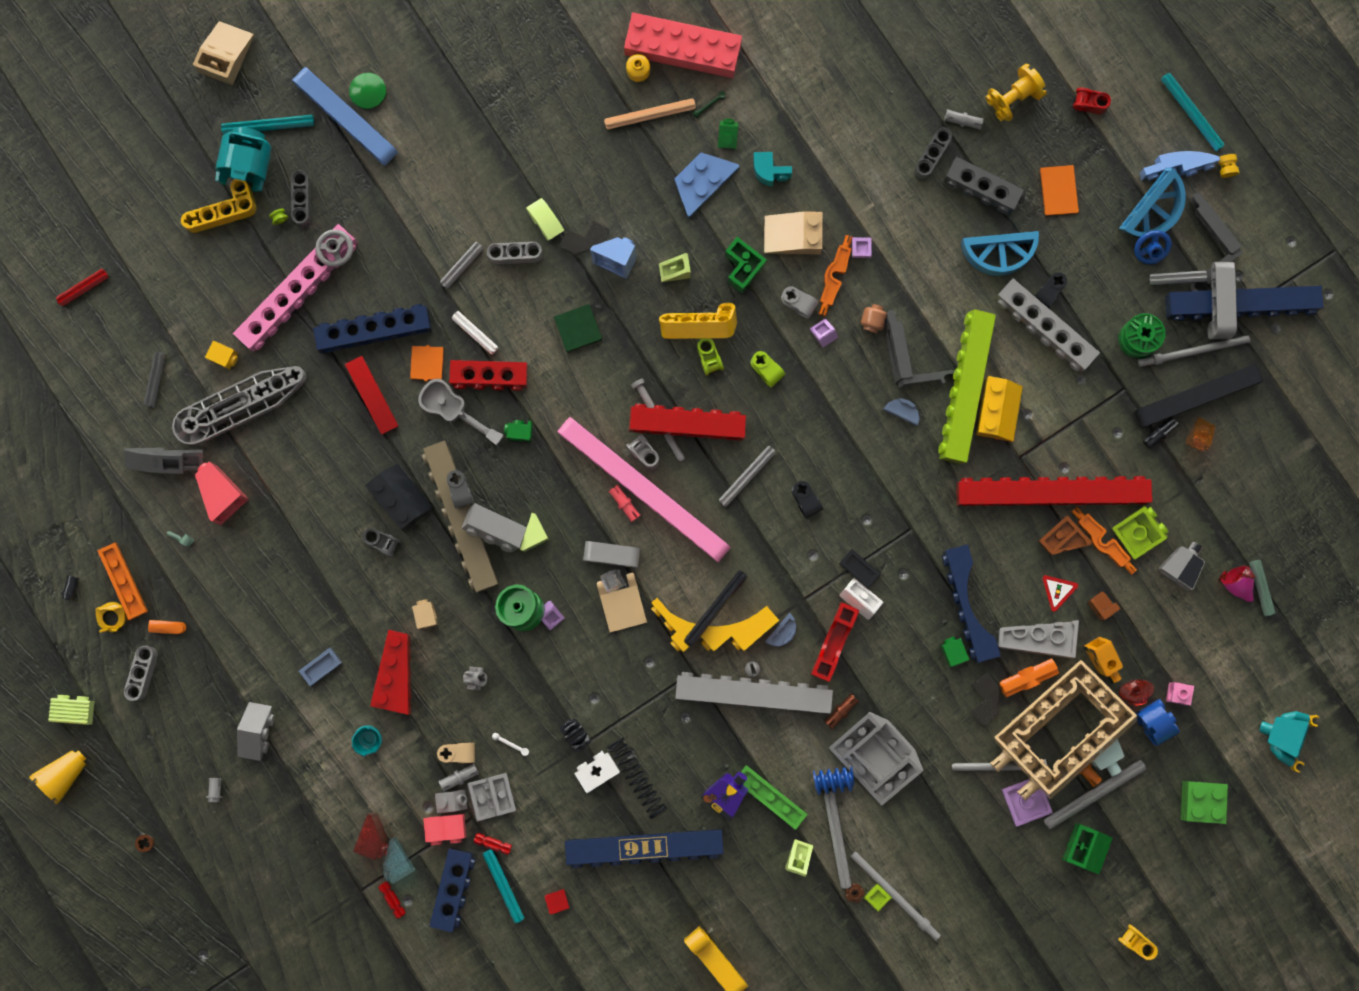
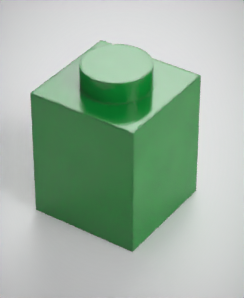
[940,636,969,667]

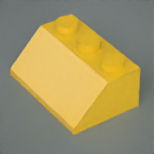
[975,376,1023,442]

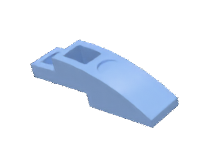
[1139,151,1220,181]

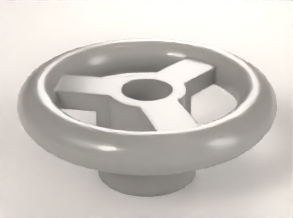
[315,230,353,267]

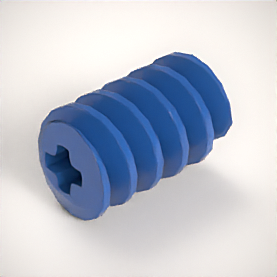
[813,766,854,795]

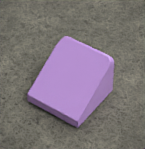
[810,319,838,347]
[541,601,564,630]

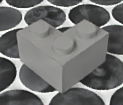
[237,702,275,761]

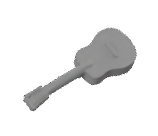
[418,379,503,445]

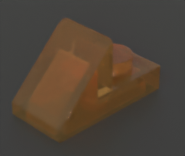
[1185,417,1216,451]

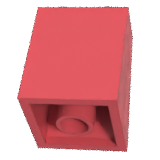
[195,461,249,525]

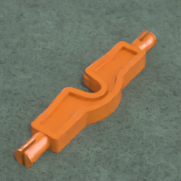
[818,235,853,317]
[1071,507,1137,575]

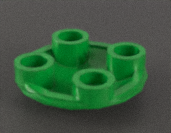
[349,73,387,110]

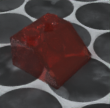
[353,812,389,860]

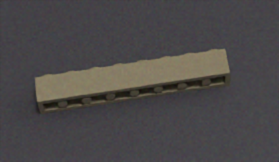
[422,441,499,593]

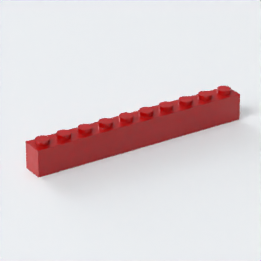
[956,476,1152,506]

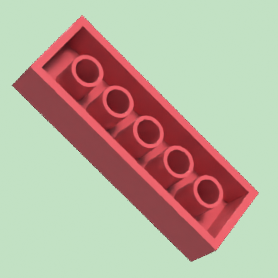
[624,12,742,79]

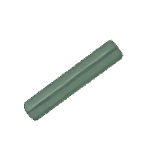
[1250,560,1275,616]

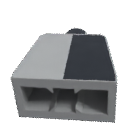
[1157,542,1205,591]

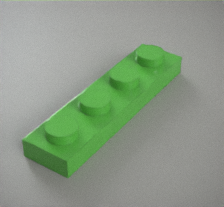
[741,765,808,830]

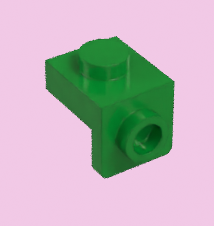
[718,119,738,149]

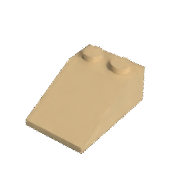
[764,212,823,254]

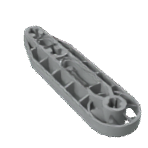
[172,366,307,446]

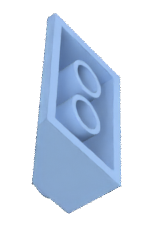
[590,237,636,279]

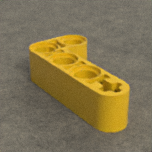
[181,179,256,233]
[659,303,737,339]
[684,926,748,991]

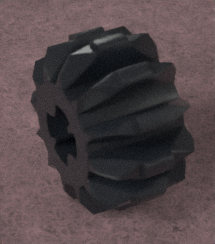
[560,718,591,752]

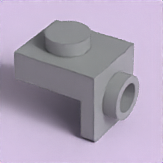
[435,790,467,813]

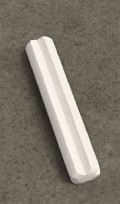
[452,311,498,355]

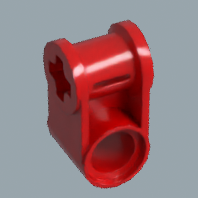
[1072,88,1111,114]

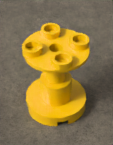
[985,64,1047,121]

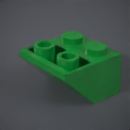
[1062,823,1113,874]

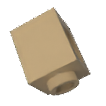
[412,599,439,630]

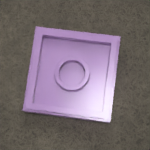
[1001,779,1053,827]

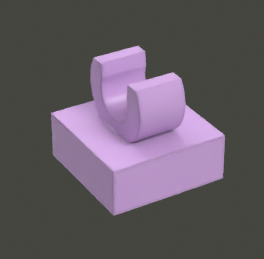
[852,237,871,258]

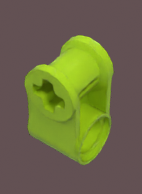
[697,338,724,376]
[750,351,786,388]

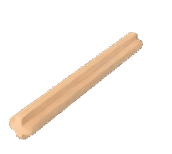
[604,98,696,130]

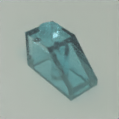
[383,837,415,884]

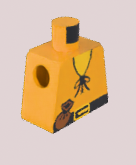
[1083,637,1123,684]

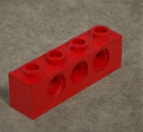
[449,360,528,391]

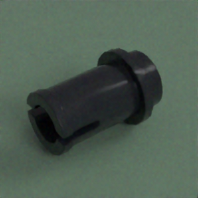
[61,575,79,601]

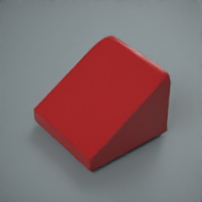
[545,889,570,915]

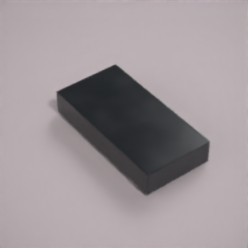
[839,549,881,589]

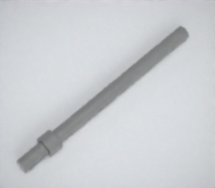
[1138,335,1250,367]
[850,851,941,941]

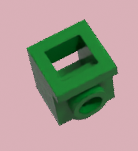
[504,420,533,443]

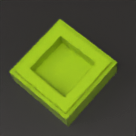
[864,884,892,912]

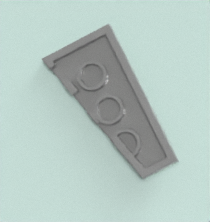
[997,620,1079,659]

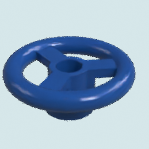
[1134,230,1172,264]

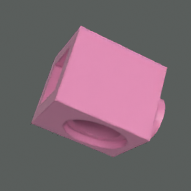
[1166,682,1194,705]

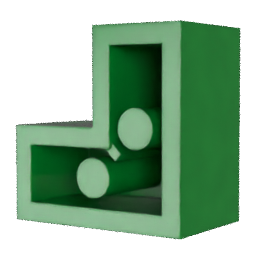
[725,237,767,294]

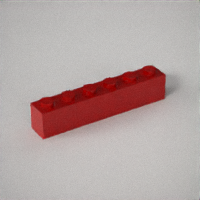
[628,404,746,441]

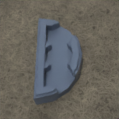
[883,398,920,426]
[765,613,796,647]

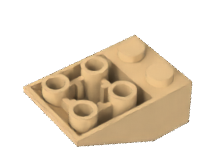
[193,21,254,85]

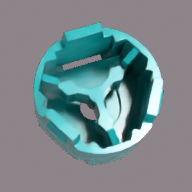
[215,127,272,192]

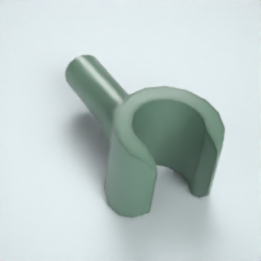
[166,531,194,547]

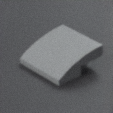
[466,773,516,821]

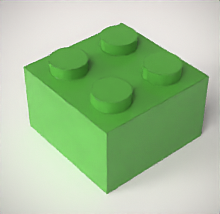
[1181,781,1228,824]

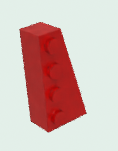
[370,630,411,715]

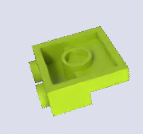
[1112,505,1169,560]

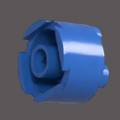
[1135,699,1180,746]

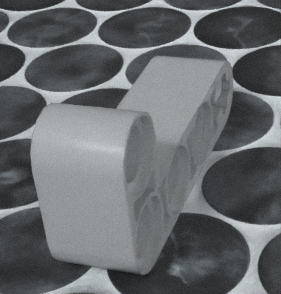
[1207,262,1237,339]

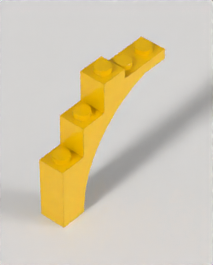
[651,598,779,652]

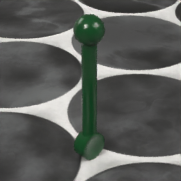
[693,91,725,117]

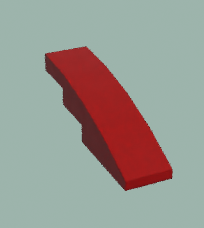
[345,356,398,435]

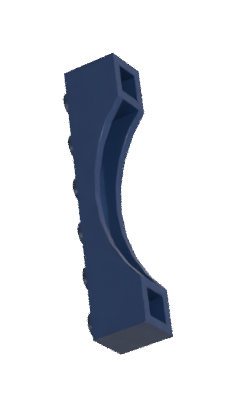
[941,544,1001,663]

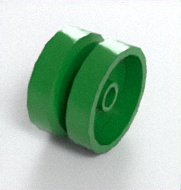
[495,584,545,632]

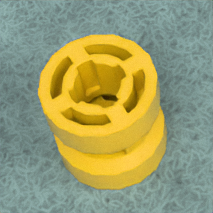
[1218,154,1240,178]

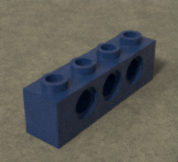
[429,848,476,932]

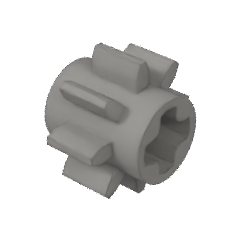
[463,666,487,691]

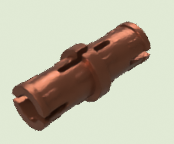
[824,693,859,730]

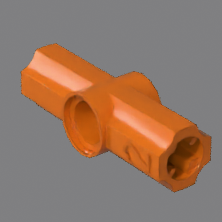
[999,658,1059,697]

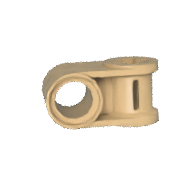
[437,743,475,763]

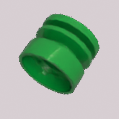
[1118,313,1165,359]

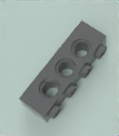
[944,157,1024,214]

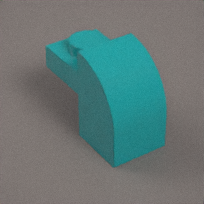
[753,152,792,186]

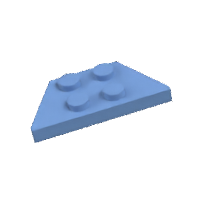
[674,153,740,218]

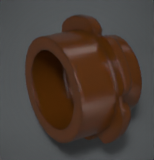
[845,883,865,903]

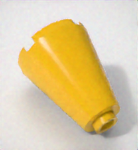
[29,750,86,805]

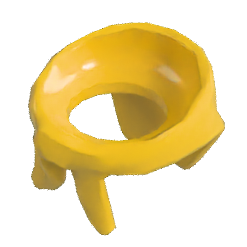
[96,602,126,633]

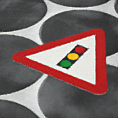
[1042,575,1078,612]

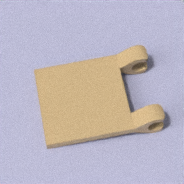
[597,573,647,632]

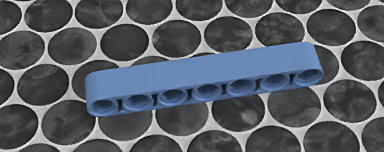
[292,67,398,166]

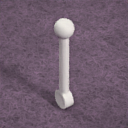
[492,733,529,756]

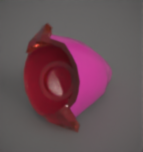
[1218,566,1255,602]

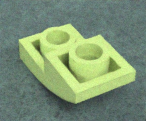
[526,198,564,240]

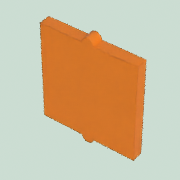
[410,345,444,382]

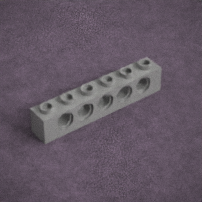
[995,279,1100,373]

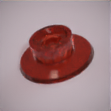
[1119,679,1154,705]

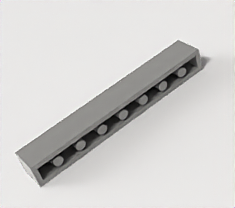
[675,672,833,713]

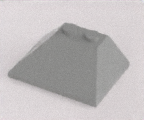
[829,712,923,806]

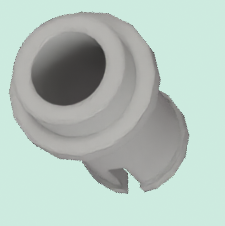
[206,778,222,802]

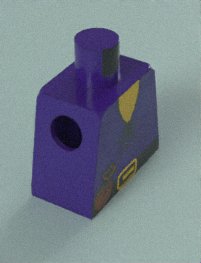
[701,772,748,821]

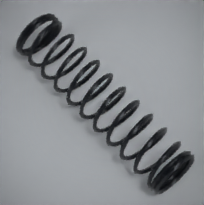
[606,737,668,819]

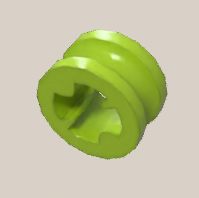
[269,208,289,225]

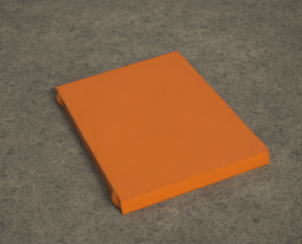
[1039,165,1079,216]

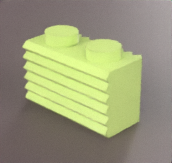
[48,695,95,725]

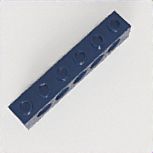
[313,304,432,353]

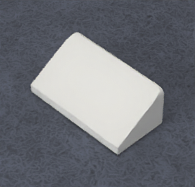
[839,578,883,620]

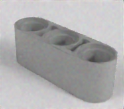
[487,242,543,265]
[583,541,641,568]
[124,646,158,701]

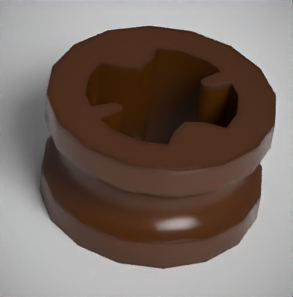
[135,835,154,852]

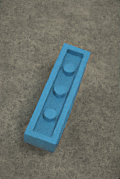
[1119,168,1186,237]
[961,231,1039,276]

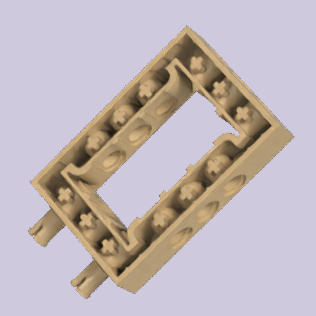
[990,660,1137,801]

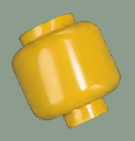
[626,54,650,82]

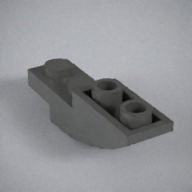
[124,447,203,474]

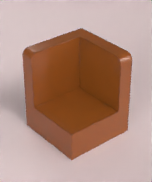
[1087,592,1120,621]

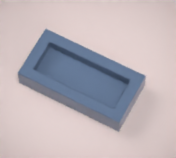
[299,648,342,686]

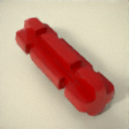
[474,833,512,855]
[378,881,406,919]

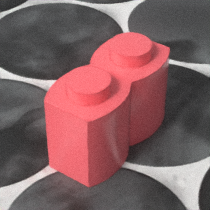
[423,814,466,845]

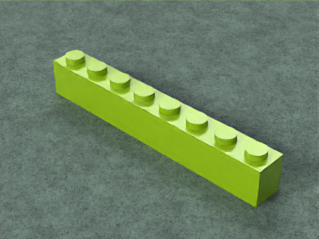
[938,309,996,464]

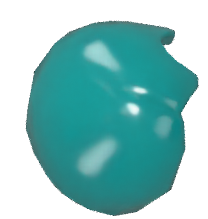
[352,725,382,756]

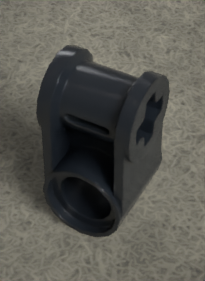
[1035,272,1067,308]
[792,481,823,519]

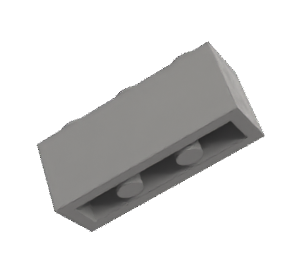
[461,503,527,552]

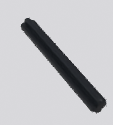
[684,570,747,647]

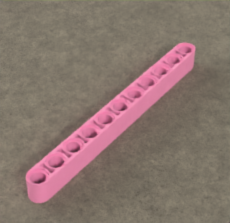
[557,417,731,563]

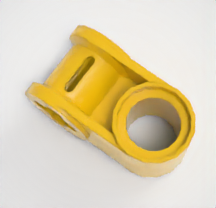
[1118,924,1158,960]

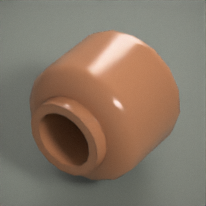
[860,304,887,333]

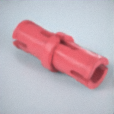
[608,485,641,522]

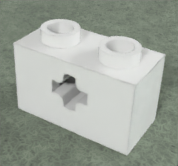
[574,751,620,793]

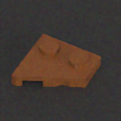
[1038,515,1092,555]

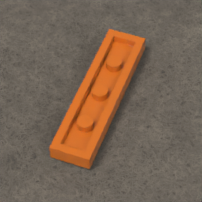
[97,542,148,620]

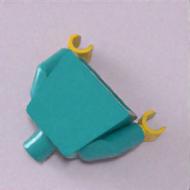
[1259,711,1319,773]

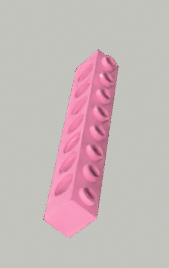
[233,224,358,352]

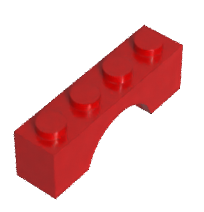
[810,602,859,682]

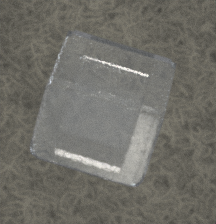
[600,569,626,593]

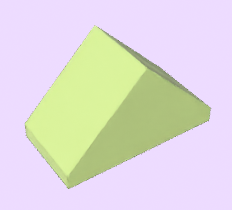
[659,253,691,282]
[520,513,549,552]
[785,839,813,877]

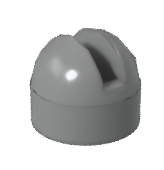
[745,661,760,677]

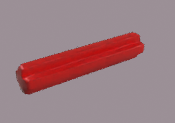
[56,269,108,306]

